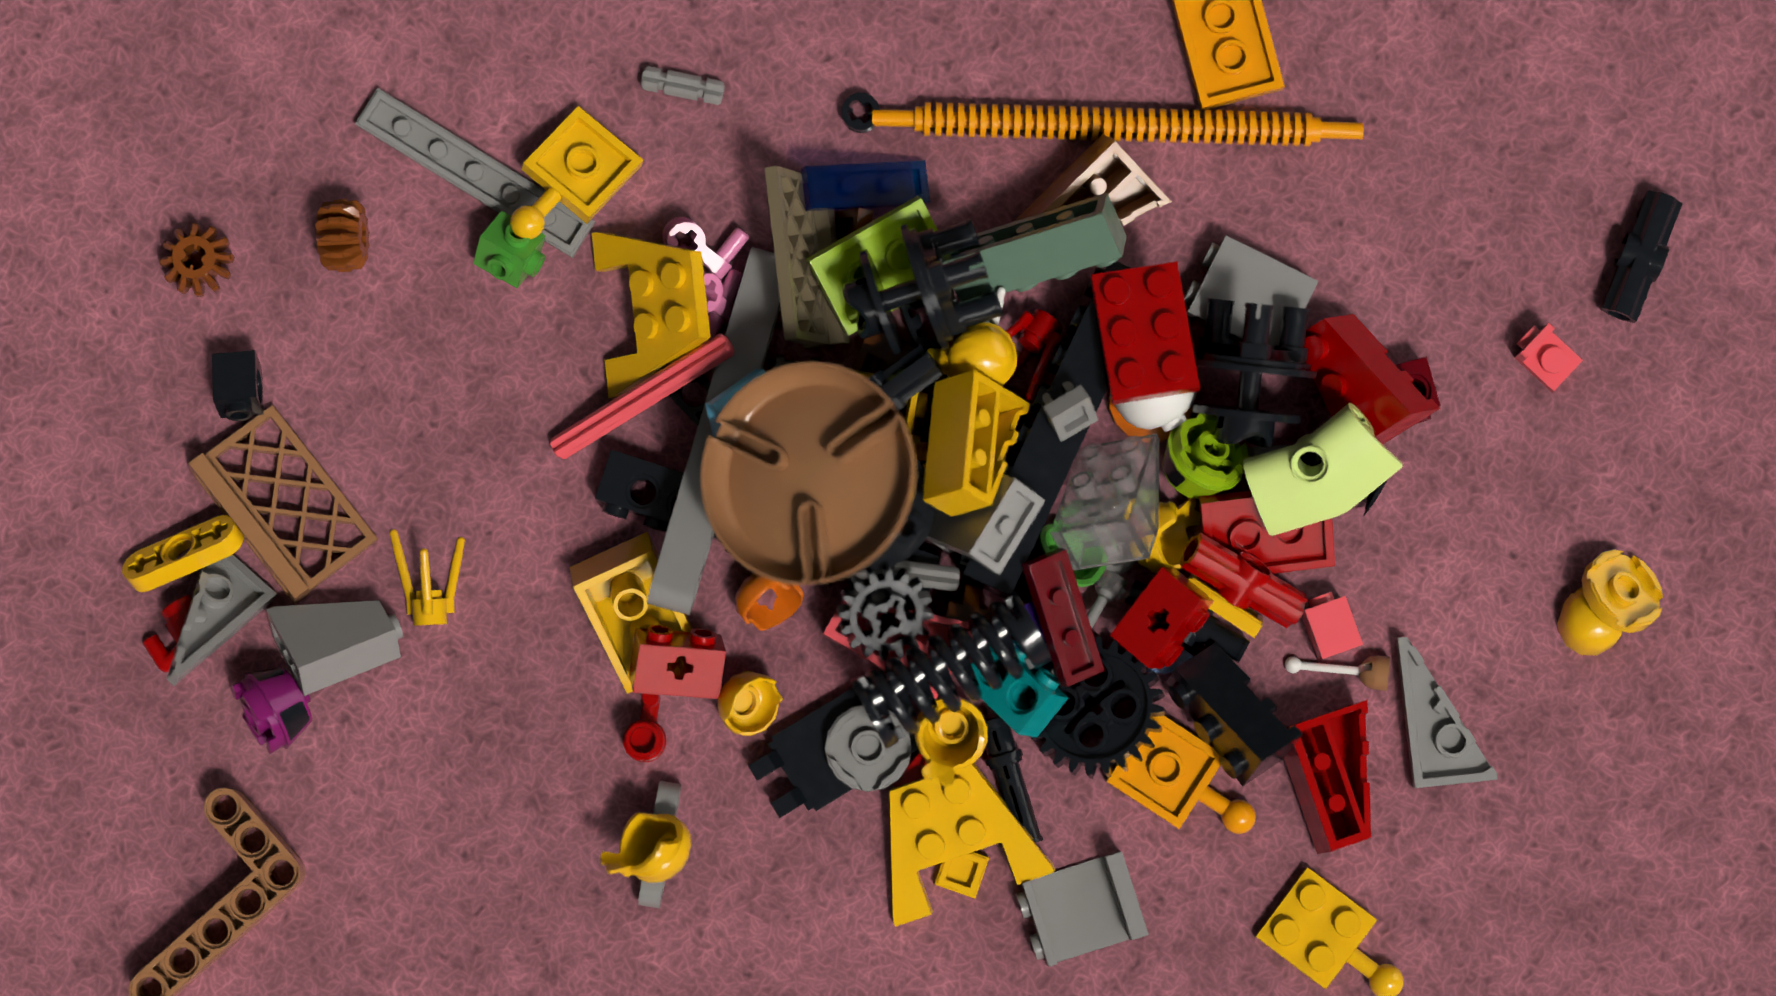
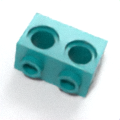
[971,639,1068,738]

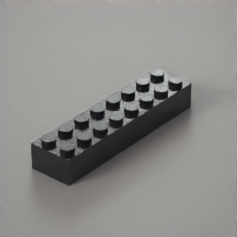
[958,261,1130,599]

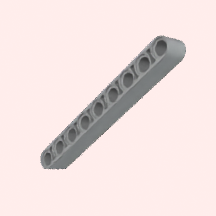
[647,247,781,615]

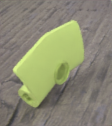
[1243,403,1403,536]

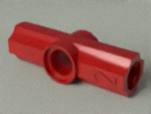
[1179,533,1308,628]

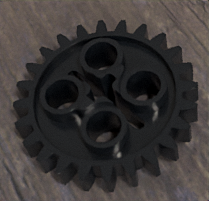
[1027,637,1166,779]

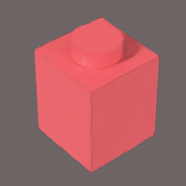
[1302,592,1363,661]

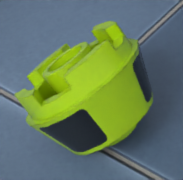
[1162,413,1249,499]

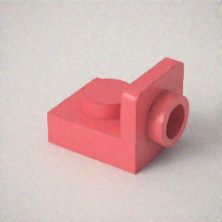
[1514,323,1583,392]

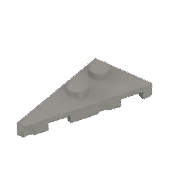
[166,555,277,686]
[1395,637,1498,788]

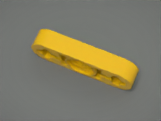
[122,515,244,592]

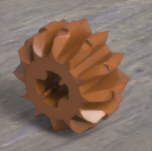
[315,198,370,272]
[159,223,235,297]

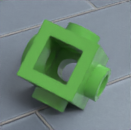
[473,211,546,288]

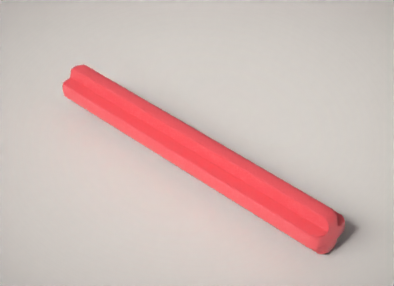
[550,334,735,459]

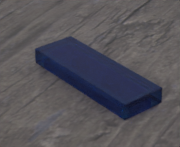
[801,160,930,211]

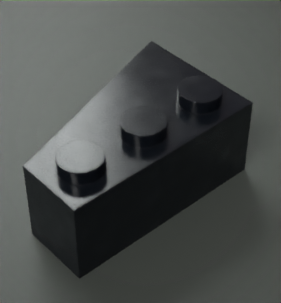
[1166,642,1303,787]

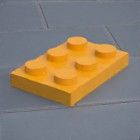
[1171,0,1285,111]

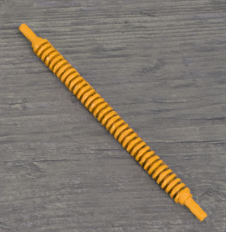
[872,102,1364,147]

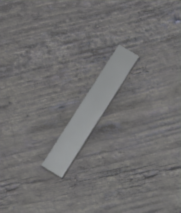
[355,88,595,259]

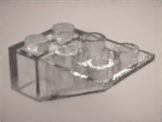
[1050,434,1159,571]

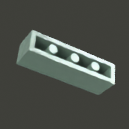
[942,193,1127,302]

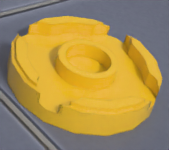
[1582,549,1663,633]

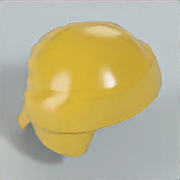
[927,322,1017,386]
[1129,498,1201,574]
[915,697,988,787]
[599,812,691,883]

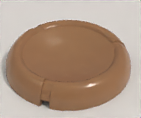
[701,362,917,585]

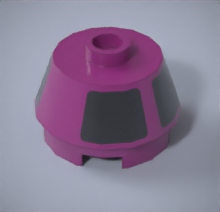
[231,667,313,754]

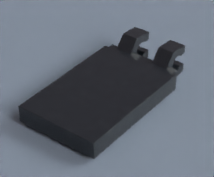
[748,670,918,818]

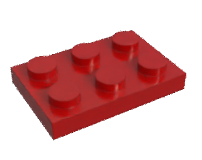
[1090,261,1200,405]
[1199,490,1335,574]

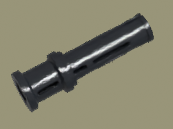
[985,717,1043,843]

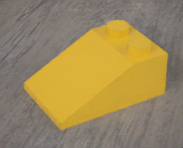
[569,531,693,694]

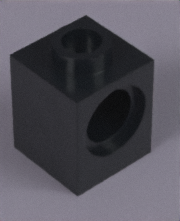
[212,350,264,421]

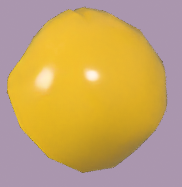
[1557,587,1623,656]
[718,671,783,736]

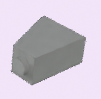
[266,600,403,696]

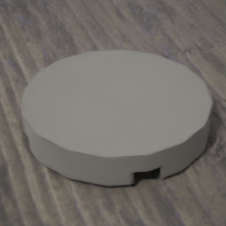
[824,706,911,792]

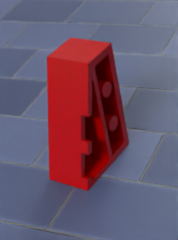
[1304,314,1440,445]
[1284,700,1371,854]

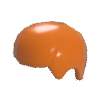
[735,572,804,631]

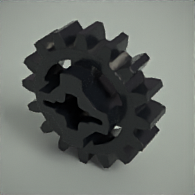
[837,564,934,661]

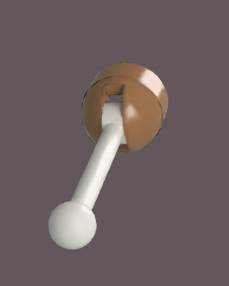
[1284,655,1390,691]

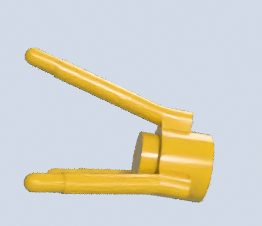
[390,529,465,626]

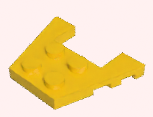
[591,232,711,398]
[889,763,1055,927]

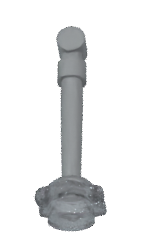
[1048,570,1130,678]

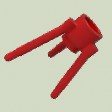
[1002,309,1063,400]

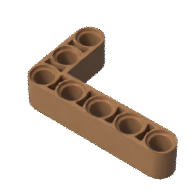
[129,788,306,996]

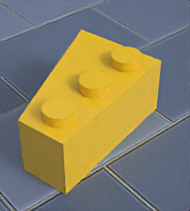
[923,370,1031,517]

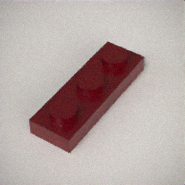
[1022,548,1105,687]

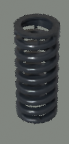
[849,591,1052,749]

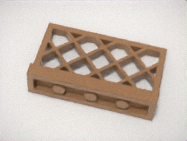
[188,405,378,605]

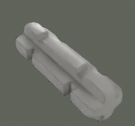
[641,66,725,105]

